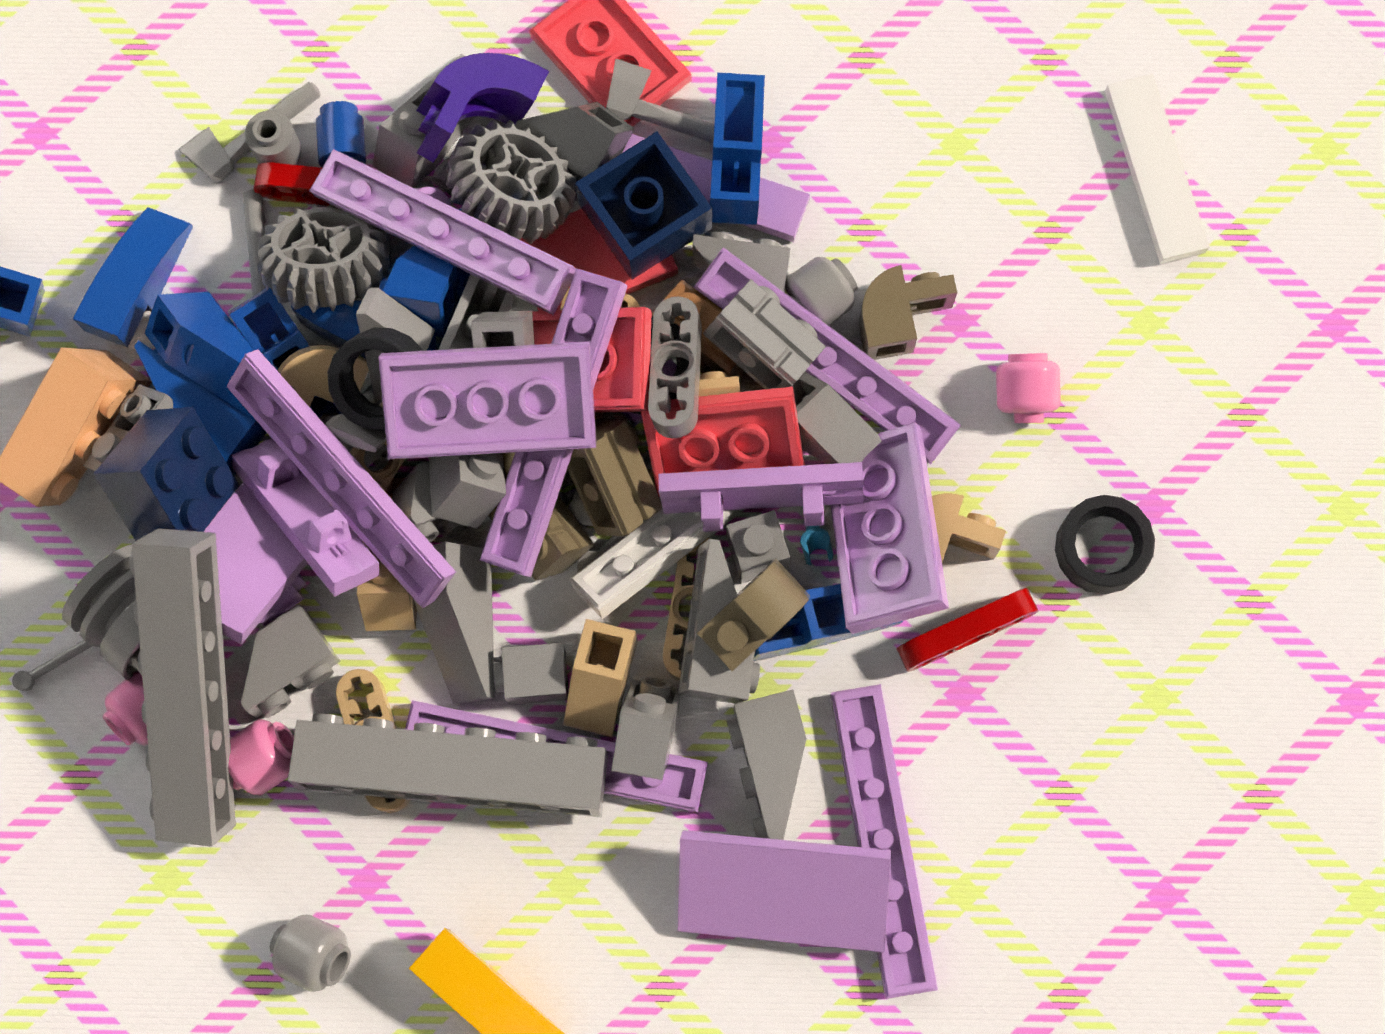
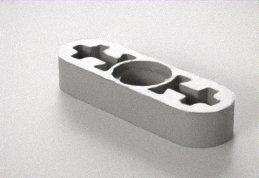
[648,296,702,438]

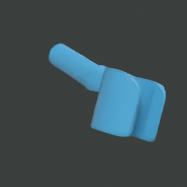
[800,506,834,566]

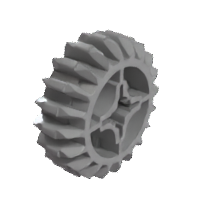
[445,120,577,244]
[256,204,390,313]

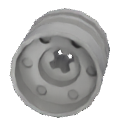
[62,545,140,680]

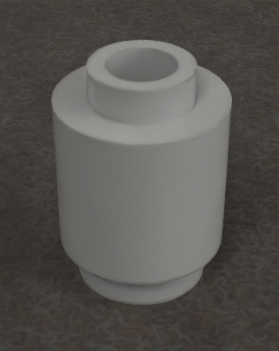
[245,110,302,165]

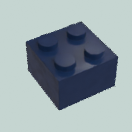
[575,131,712,280]
[93,407,239,541]

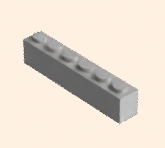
[129,529,236,847]
[288,713,608,817]

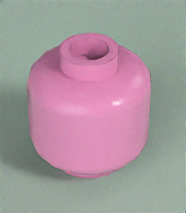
[996,353,1061,423]
[102,670,148,746]
[228,719,294,796]

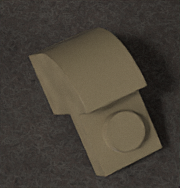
[859,265,958,360]
[697,559,810,671]

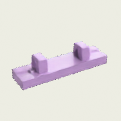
[231,438,379,597]
[658,462,864,532]

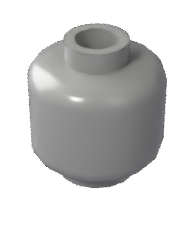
[785,257,858,325]
[270,915,351,992]

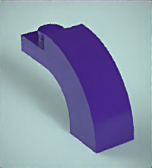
[416,53,549,163]

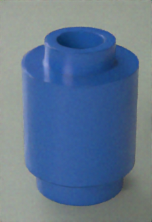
[316,101,366,168]

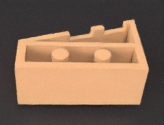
[0,347,152,507]

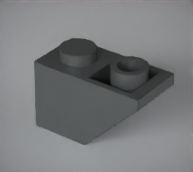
[515,102,635,181]

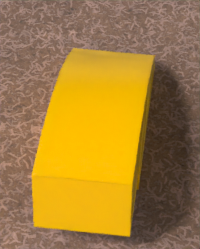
[409,928,565,1034]

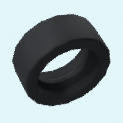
[327,328,424,430]
[1055,495,1155,594]

